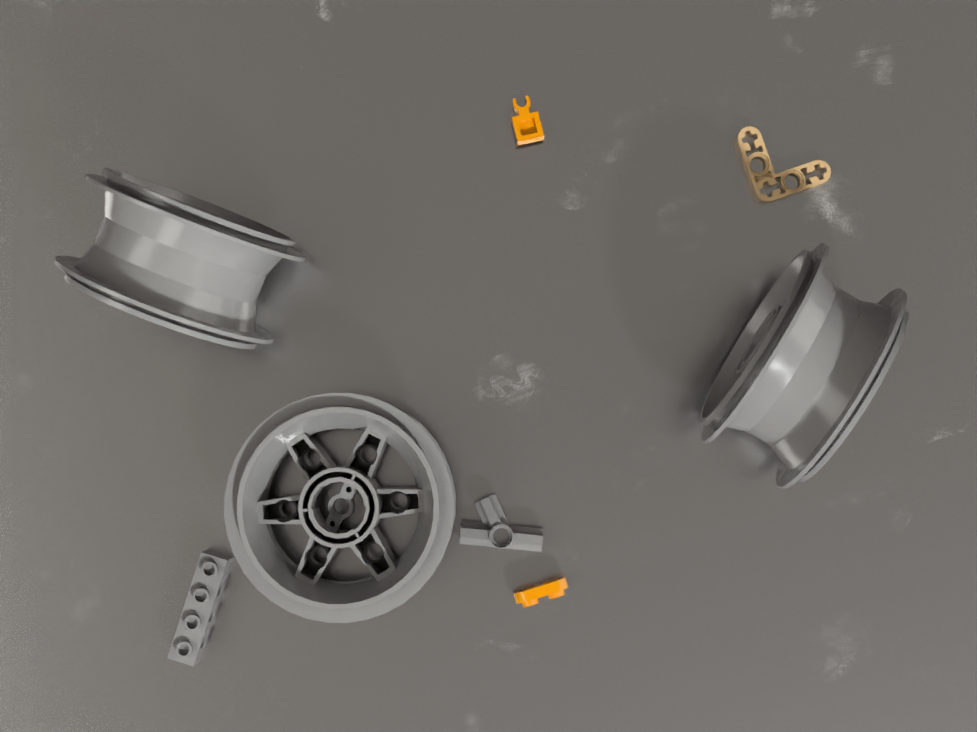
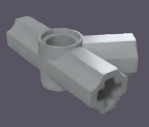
[459,494,544,552]

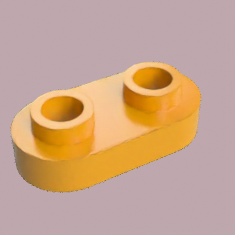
[513,576,568,607]

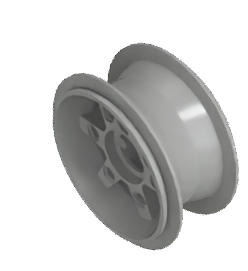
[54,168,305,349]
[699,243,909,489]
[224,393,456,623]

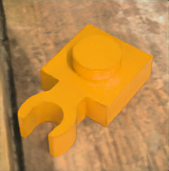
[511,96,544,146]

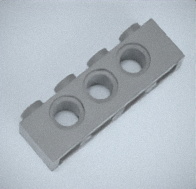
[167,550,232,667]

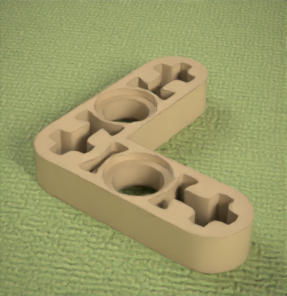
[736,126,831,203]

